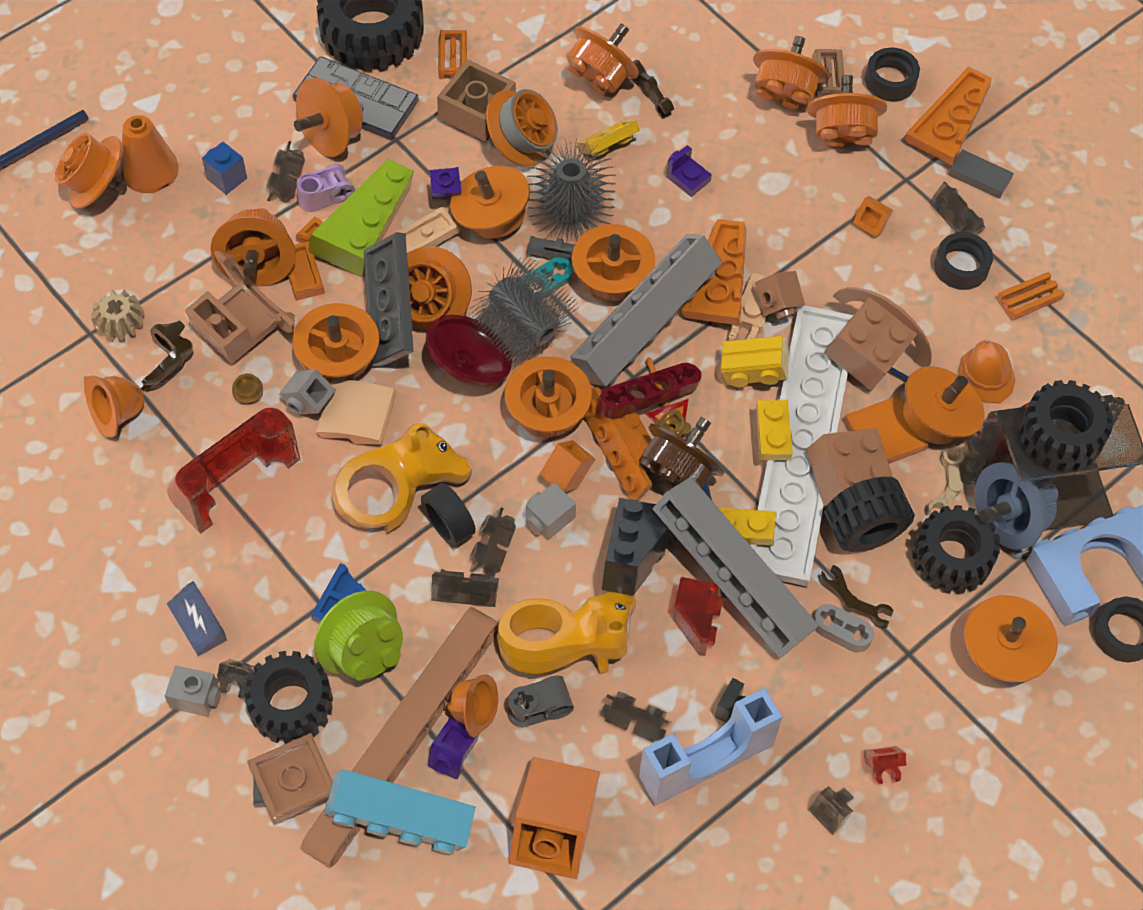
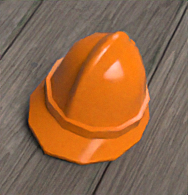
[958,340,1016,404]
[84,375,144,437]

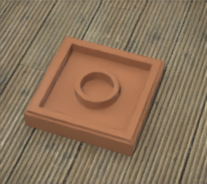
[247,733,333,825]

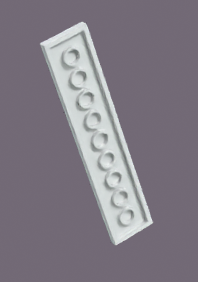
[750,306,854,586]

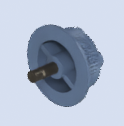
[975,462,1058,550]

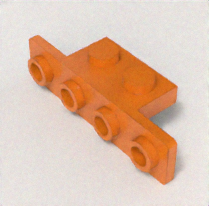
[584,387,652,501]

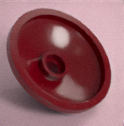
[426,314,512,387]

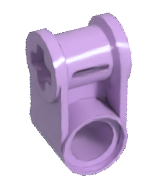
[297,164,355,212]

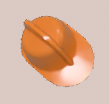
[447,674,499,738]

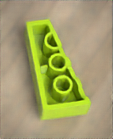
[308,159,414,277]

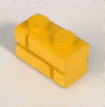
[721,336,789,387]

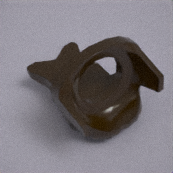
[141,320,193,391]

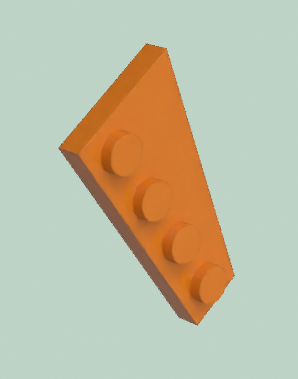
[905,67,992,166]
[682,219,747,325]

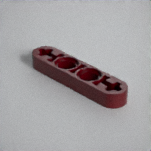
[597,363,702,418]

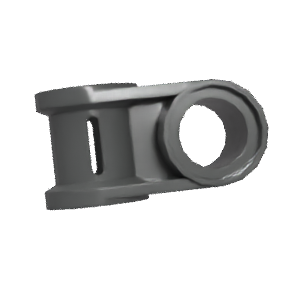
[508,676,574,728]

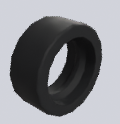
[864,47,920,101]
[934,232,993,290]
[421,483,476,546]
[1093,596,1143,663]

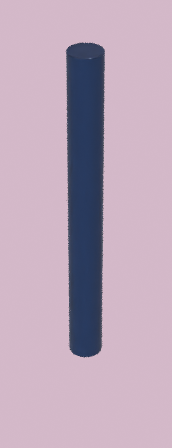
[0,109,89,169]

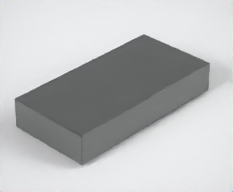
[948,149,1014,198]

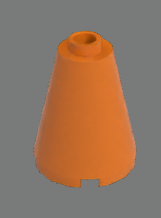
[120,115,179,193]

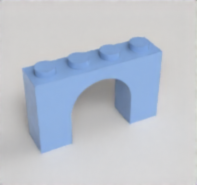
[1026,505,1143,627]
[639,688,783,806]

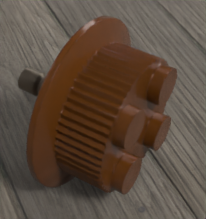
[640,417,724,489]

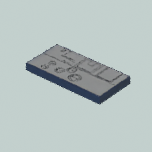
[293,56,419,141]

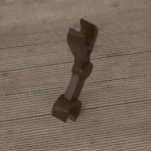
[630,60,674,118]
[820,565,894,629]

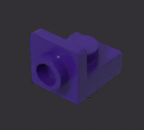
[667,145,712,197]
[429,167,462,199]
[428,718,479,779]

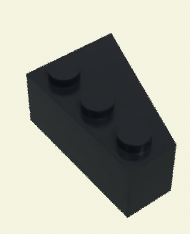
[601,498,677,596]

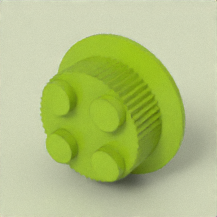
[314,591,404,681]

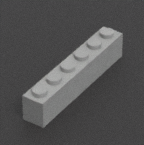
[570,234,722,387]
[652,477,819,658]

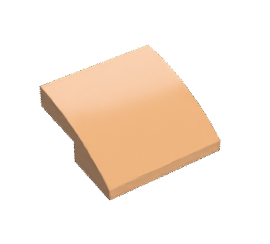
[316,380,396,445]

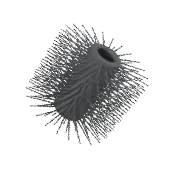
[527,138,616,243]
[468,256,579,366]

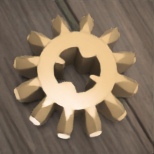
[91,289,144,341]

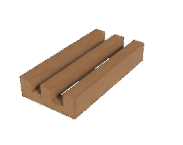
[813,49,844,98]

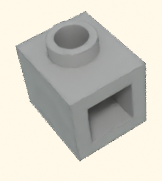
[279,369,336,415]
[526,483,576,541]
[164,665,221,717]

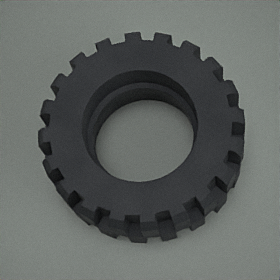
[316,0,424,71]

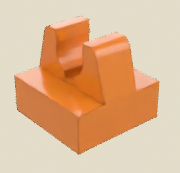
[852,196,893,237]

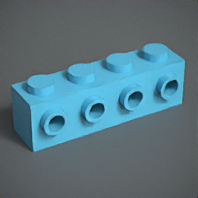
[324,769,476,854]

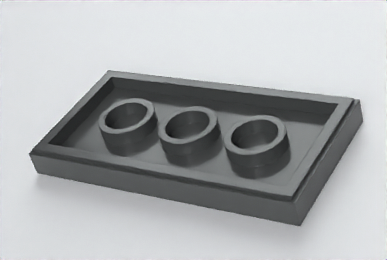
[364,232,414,367]

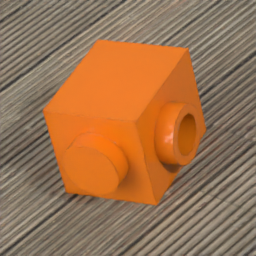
[539,440,596,492]

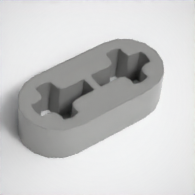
[814,604,874,652]

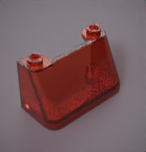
[167,407,301,534]

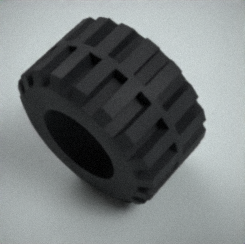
[1019,380,1113,473]
[825,476,915,552]
[912,505,1000,594]
[244,651,333,744]

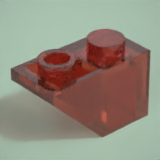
[673,577,723,656]

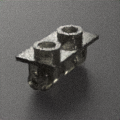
[266,141,305,202]
[929,181,986,234]
[469,507,516,577]
[431,569,499,607]
[600,691,672,743]

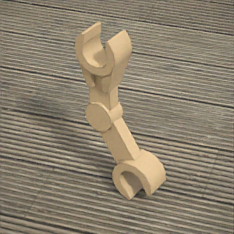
[927,449,964,516]

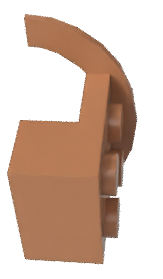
[185,251,295,364]
[824,287,932,391]

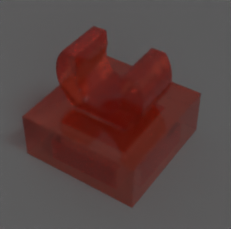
[864,746,907,784]

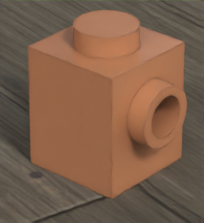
[755,271,805,319]

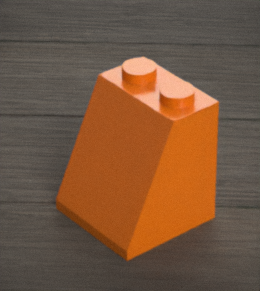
[509,757,600,879]

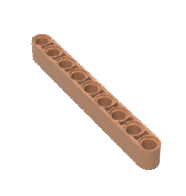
[301,607,499,868]

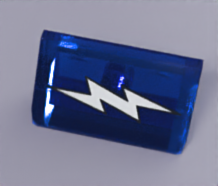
[167,581,227,656]

